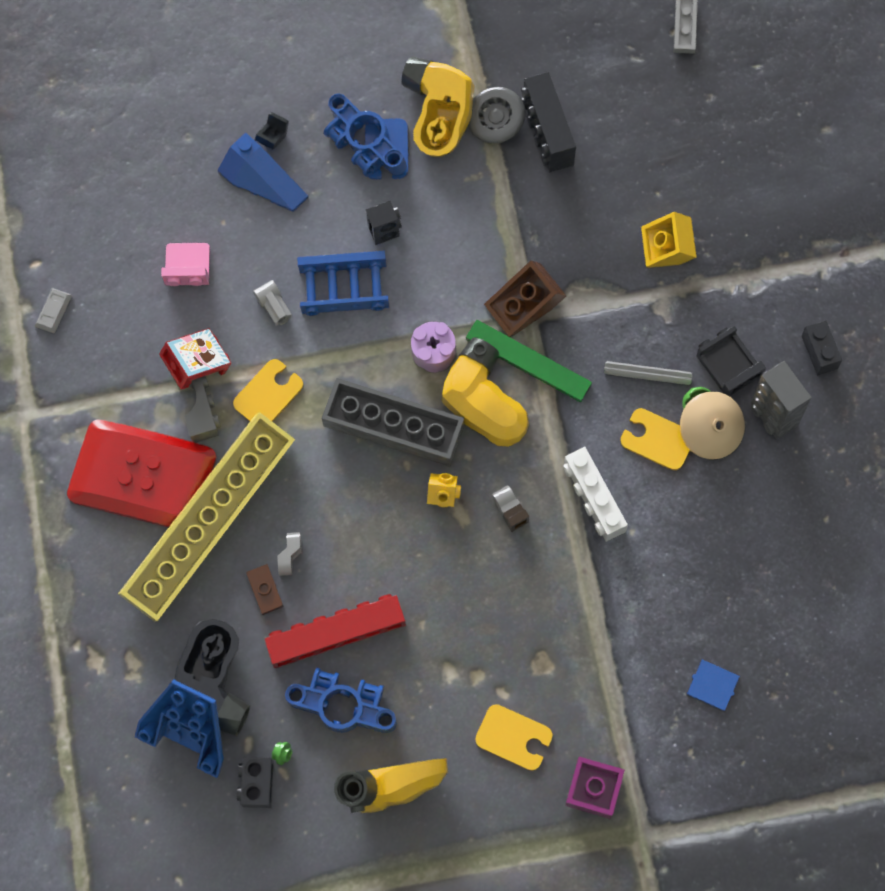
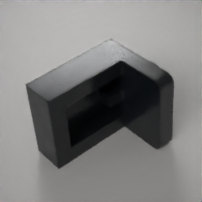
[255,112,289,150]

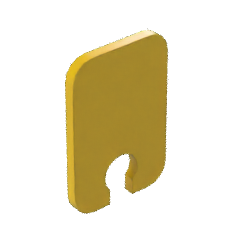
[233,359,303,422]
[620,408,690,470]
[475,704,552,771]

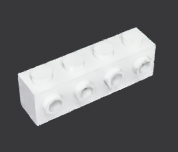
[563,447,628,542]

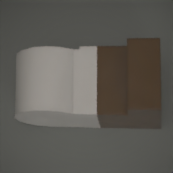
[492,485,529,532]

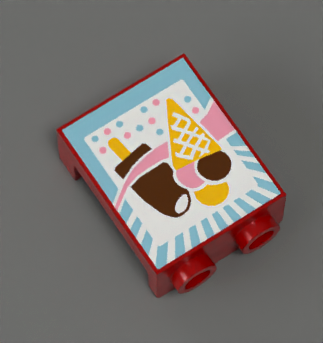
[159,328,231,390]

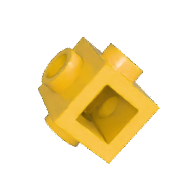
[427,473,461,507]

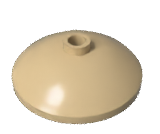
[680,392,745,459]

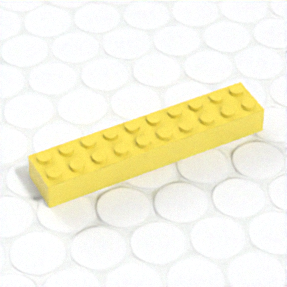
[118,412,295,622]

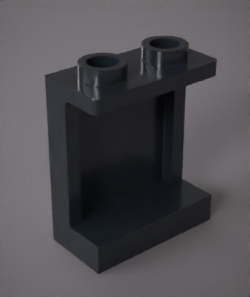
[696,326,766,397]

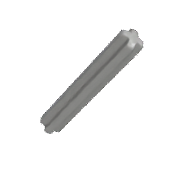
[604,361,692,385]

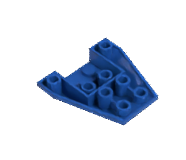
[135,679,224,778]

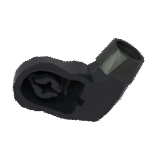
[174,619,251,736]

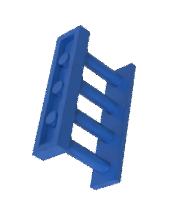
[297,251,389,316]

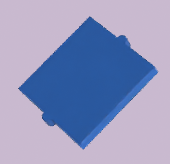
[687,660,739,711]

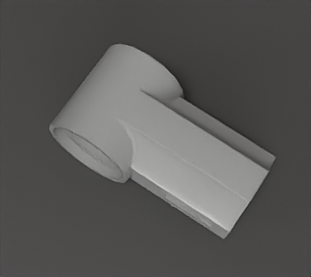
[253,280,292,326]

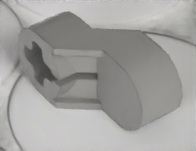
[277,532,302,576]

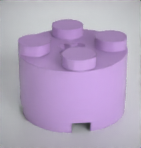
[411,322,456,372]

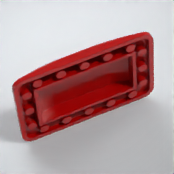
[67,420,216,528]

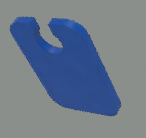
[365,119,408,180]

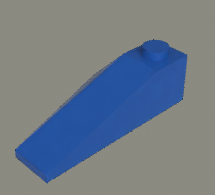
[218,132,308,212]

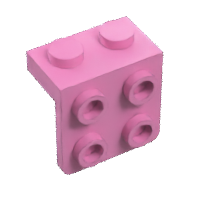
[161,243,210,286]

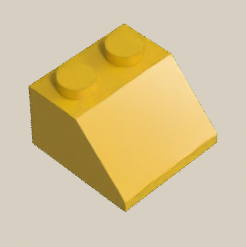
[641,212,696,268]

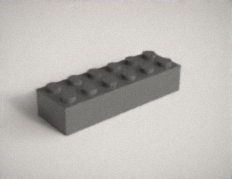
[321,378,465,466]

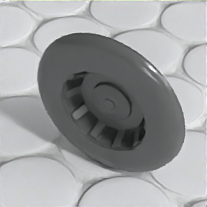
[468,87,525,143]

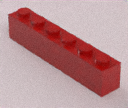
[264,594,406,669]

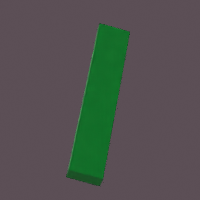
[466,320,592,403]

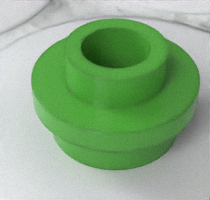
[272,742,292,765]

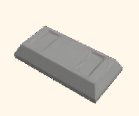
[35,288,72,334]

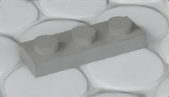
[674,0,697,53]

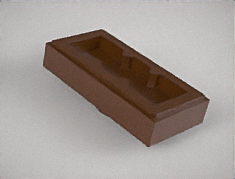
[246,564,284,615]

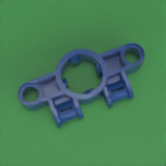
[324,93,407,177]
[285,667,397,733]

